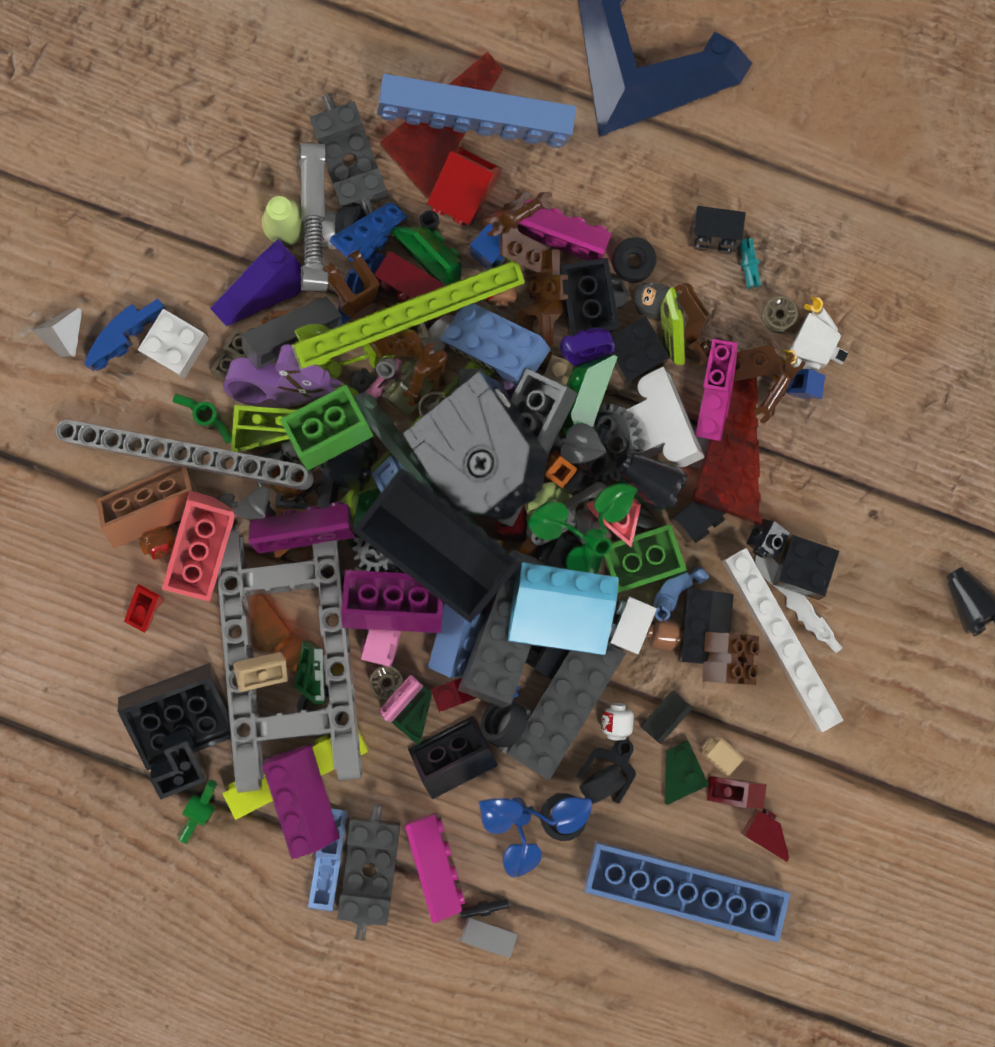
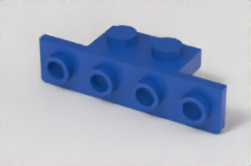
[329,202,408,262]

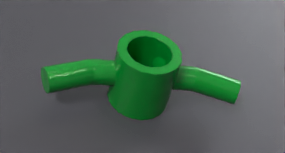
[173,393,232,445]
[178,780,217,844]

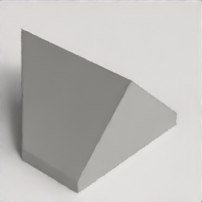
[32,308,82,358]

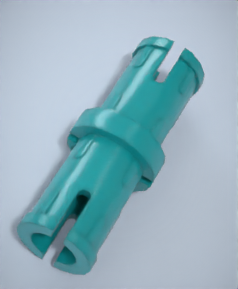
[739,238,762,289]

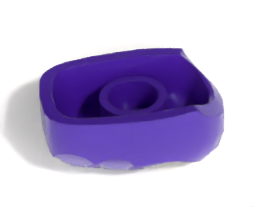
[560,328,615,366]

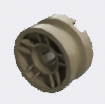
[761,296,798,333]
[369,666,404,700]

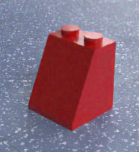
[427,147,502,226]

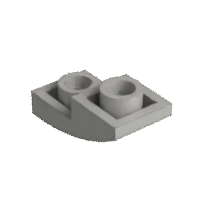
[460,917,518,958]

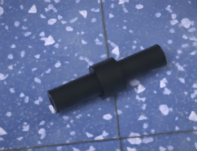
[460,898,509,919]

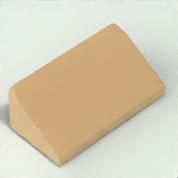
[233,652,288,692]

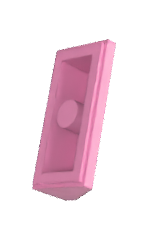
[378,675,423,722]

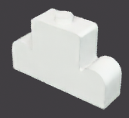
[627,367,705,467]

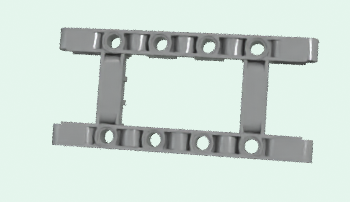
[218,525,362,793]

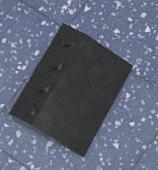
[117,663,232,770]

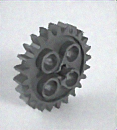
[575,404,644,483]

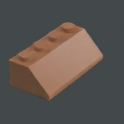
[96,466,198,549]

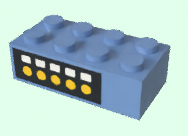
[440,303,551,386]

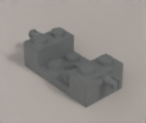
[309,93,388,216]
[337,804,401,940]

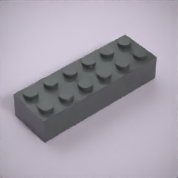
[495,368,578,527]
[458,549,557,708]
[507,643,626,780]

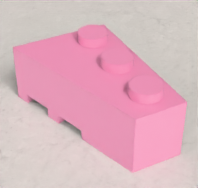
[360,629,402,667]

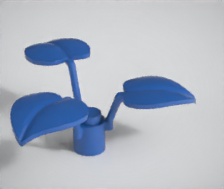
[479,797,592,877]

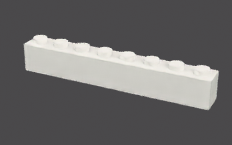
[721,548,844,732]

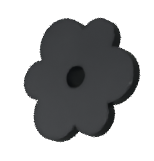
[350,370,377,394]

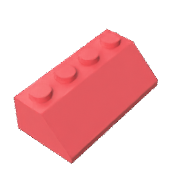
[162,490,235,602]

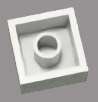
[138,309,209,379]
[608,597,657,654]

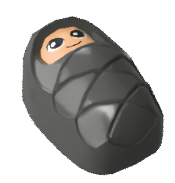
[634,283,684,321]

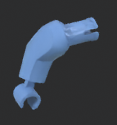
[654,567,709,621]

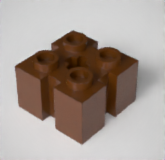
[702,632,759,685]

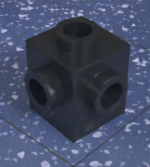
[746,518,790,559]

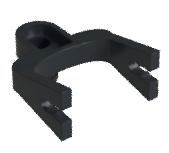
[576,739,636,804]

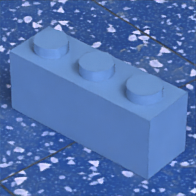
[428,604,483,678]

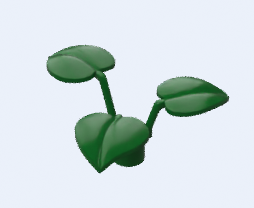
[528,484,638,574]

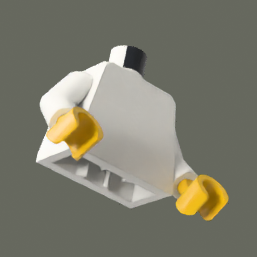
[781,296,848,371]

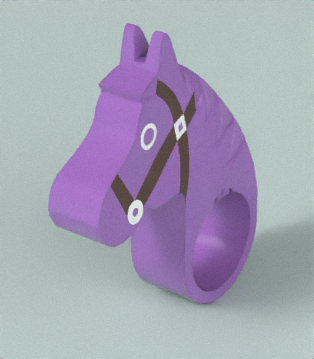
[223,345,343,408]

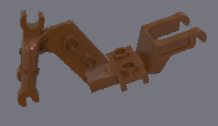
[483,192,568,357]
[323,250,447,406]
[674,283,806,423]

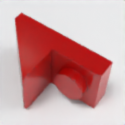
[124,584,164,633]

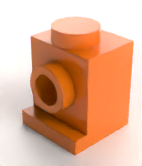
[545,449,578,488]

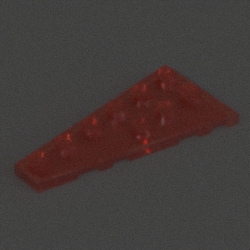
[380,52,503,199]
[691,377,762,525]

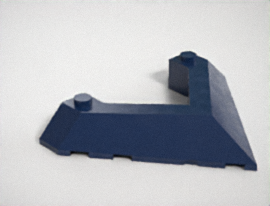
[578,0,752,138]

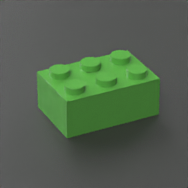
[280,385,373,471]
[603,524,687,594]

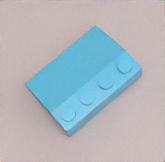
[508,562,619,655]

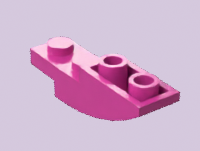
[695,339,738,441]

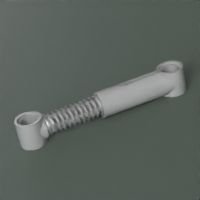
[298,143,328,291]

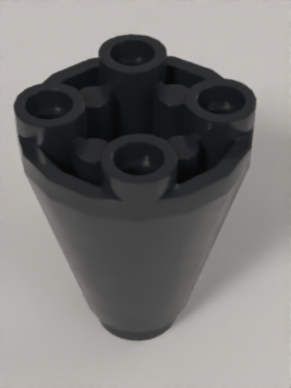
[615,452,687,512]
[946,567,995,637]

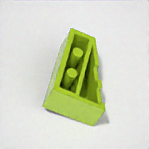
[231,405,297,454]

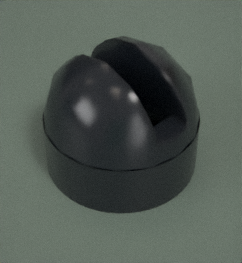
[420,210,440,231]

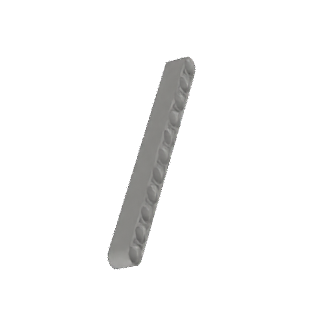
[55,420,314,490]

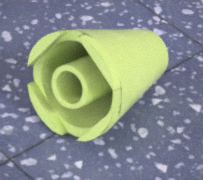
[262,196,305,246]

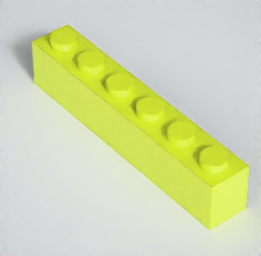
[222,728,370,820]

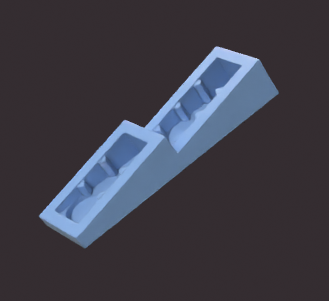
[308,809,348,912]

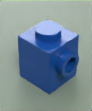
[786,369,825,399]

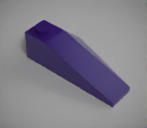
[210,239,302,327]

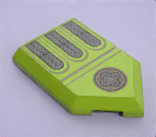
[661,287,685,365]

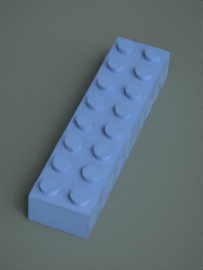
[377,74,576,148]
[584,840,791,943]

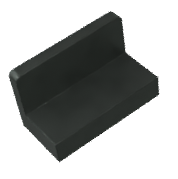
[640,690,693,744]

